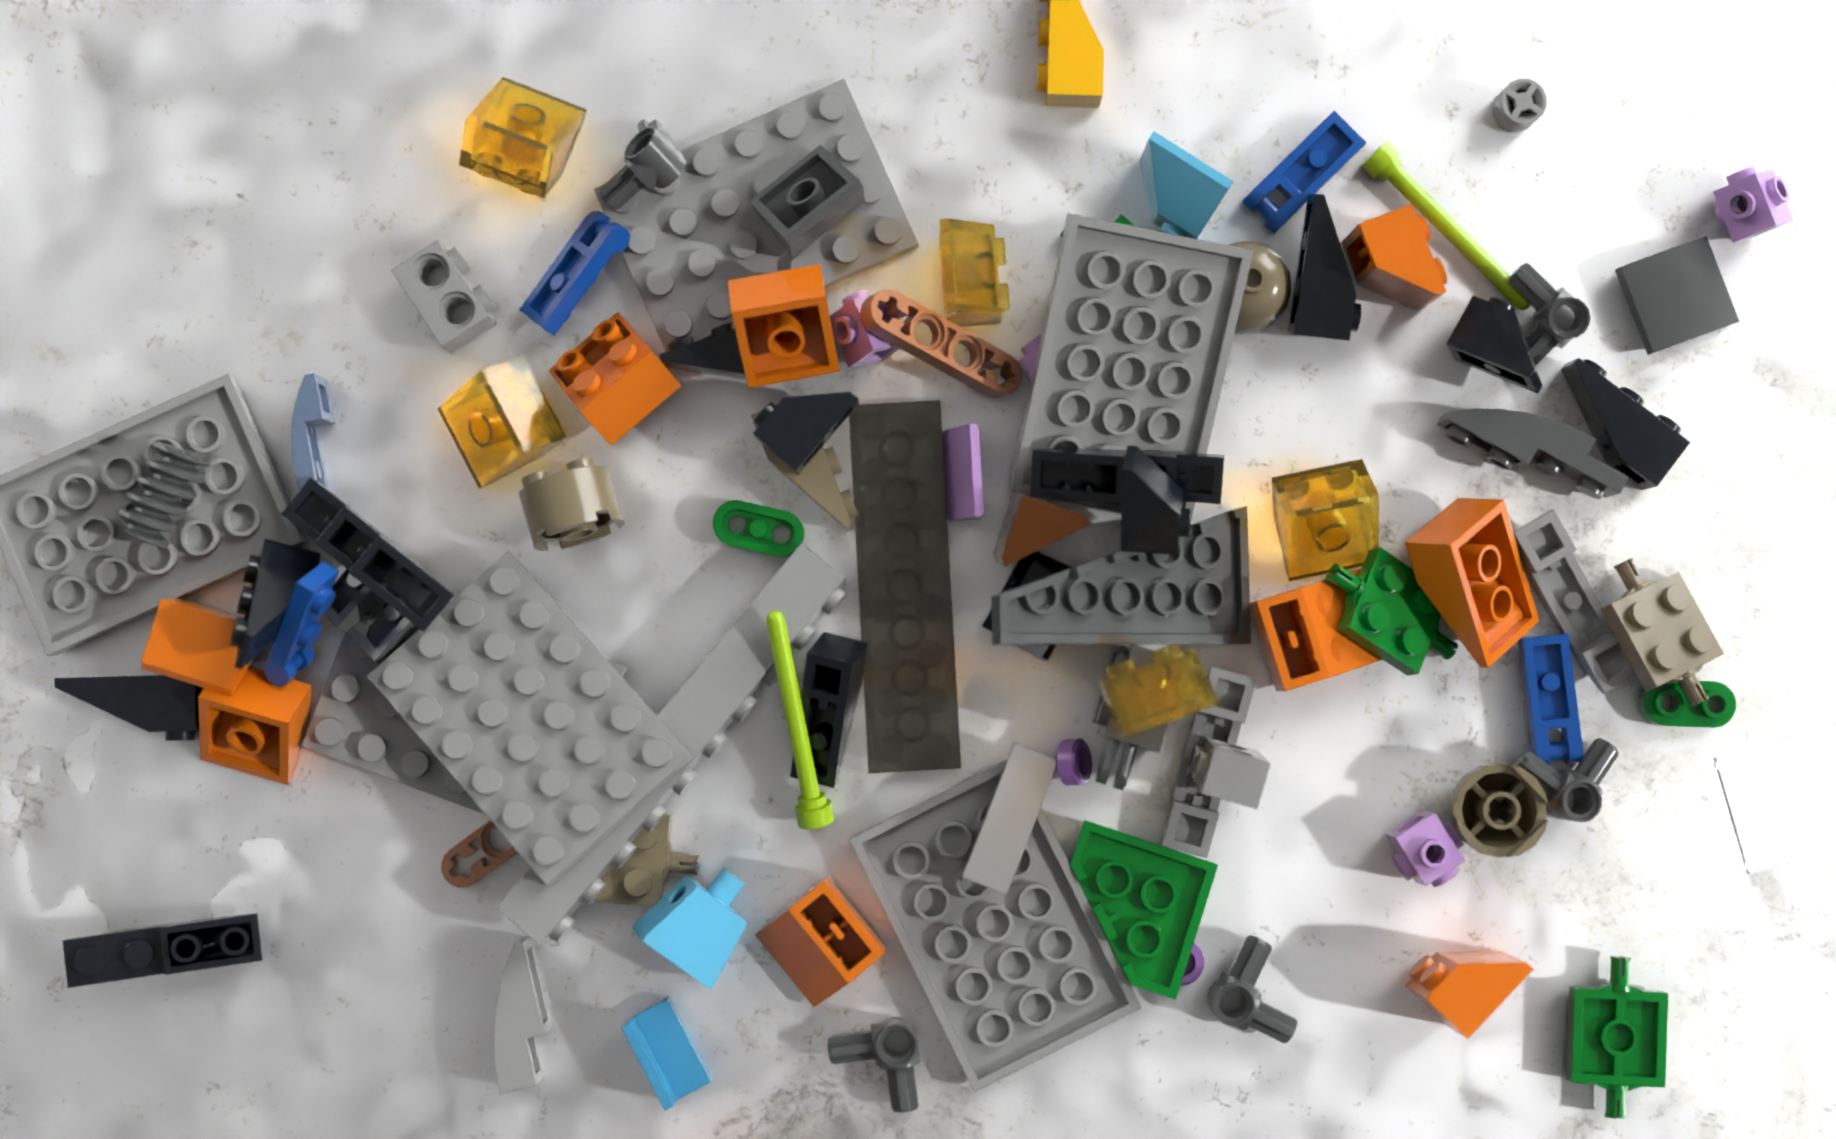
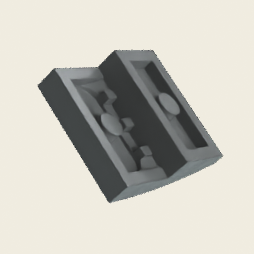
[1615,236,1740,355]
[324,565,418,664]

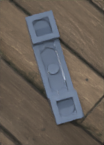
[291,373,335,491]

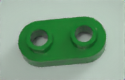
[713,500,805,558]
[1638,681,1736,728]

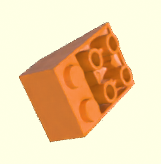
[1250,568,1383,692]

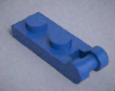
[1241,110,1367,235]
[519,211,630,336]
[264,561,339,687]
[1518,633,1583,765]

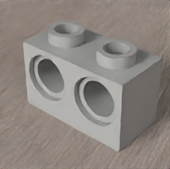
[391,240,497,354]
[1187,736,1271,809]

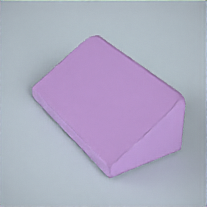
[942,424,984,521]

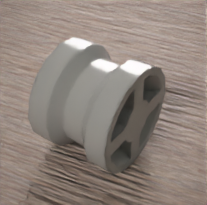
[1492,79,1547,133]

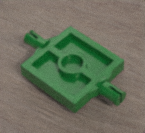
[1326,547,1458,676]
[1566,956,1668,1119]

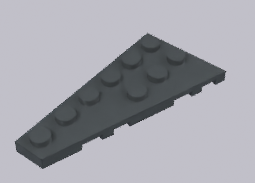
[991,506,1251,645]

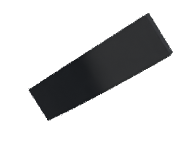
[1030,449,1225,504]
[281,477,455,632]

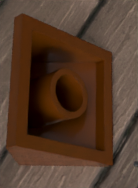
[993,492,1090,567]

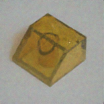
[459,77,587,198]
[938,218,1010,327]
[437,357,567,489]
[1272,459,1379,581]
[1097,643,1219,737]

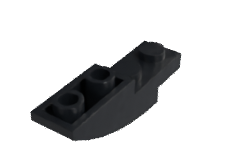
[63,913,263,988]

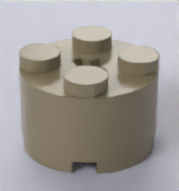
[519,457,625,551]

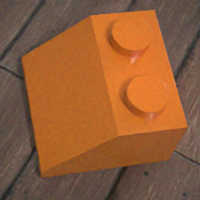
[728,264,840,388]
[198,666,311,785]
[1405,951,1534,1039]

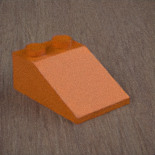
[1404,498,1540,668]

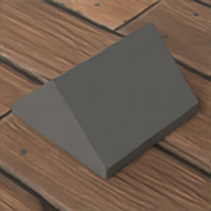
[748,145,865,258]

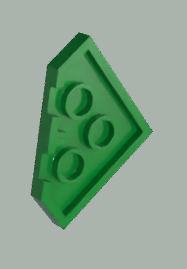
[1070,820,1218,1000]

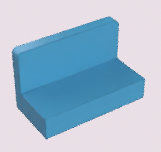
[621,997,712,1111]

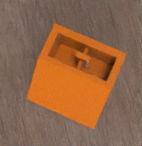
[1341,204,1447,311]
[548,312,681,446]
[755,875,886,1007]

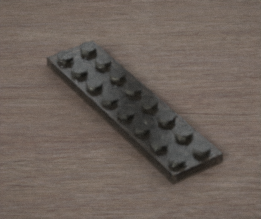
[849,400,961,773]

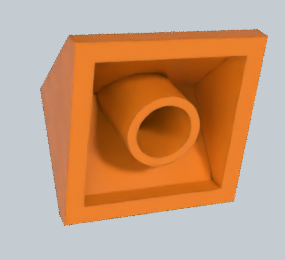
[141,598,255,696]

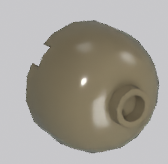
[1229,241,1291,335]
[1449,763,1548,858]

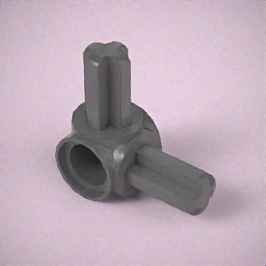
[599,119,687,210]
[1508,263,1591,366]
[1513,738,1618,822]
[1207,935,1297,1043]
[827,1017,921,1113]

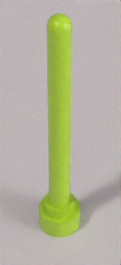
[1361,140,1531,310]
[766,610,835,829]

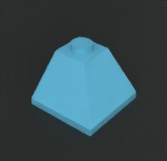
[1139,131,1234,239]

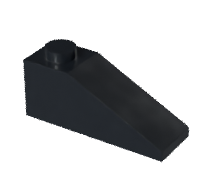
[1288,194,1361,341]
[790,632,868,788]
[55,675,204,741]

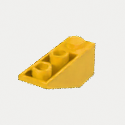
[1037,0,1104,108]

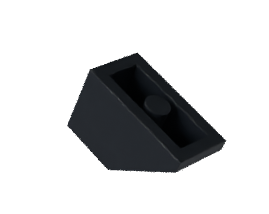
[1446,296,1542,394]
[753,392,859,474]
[1121,446,1191,555]

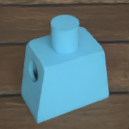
[632,867,747,990]

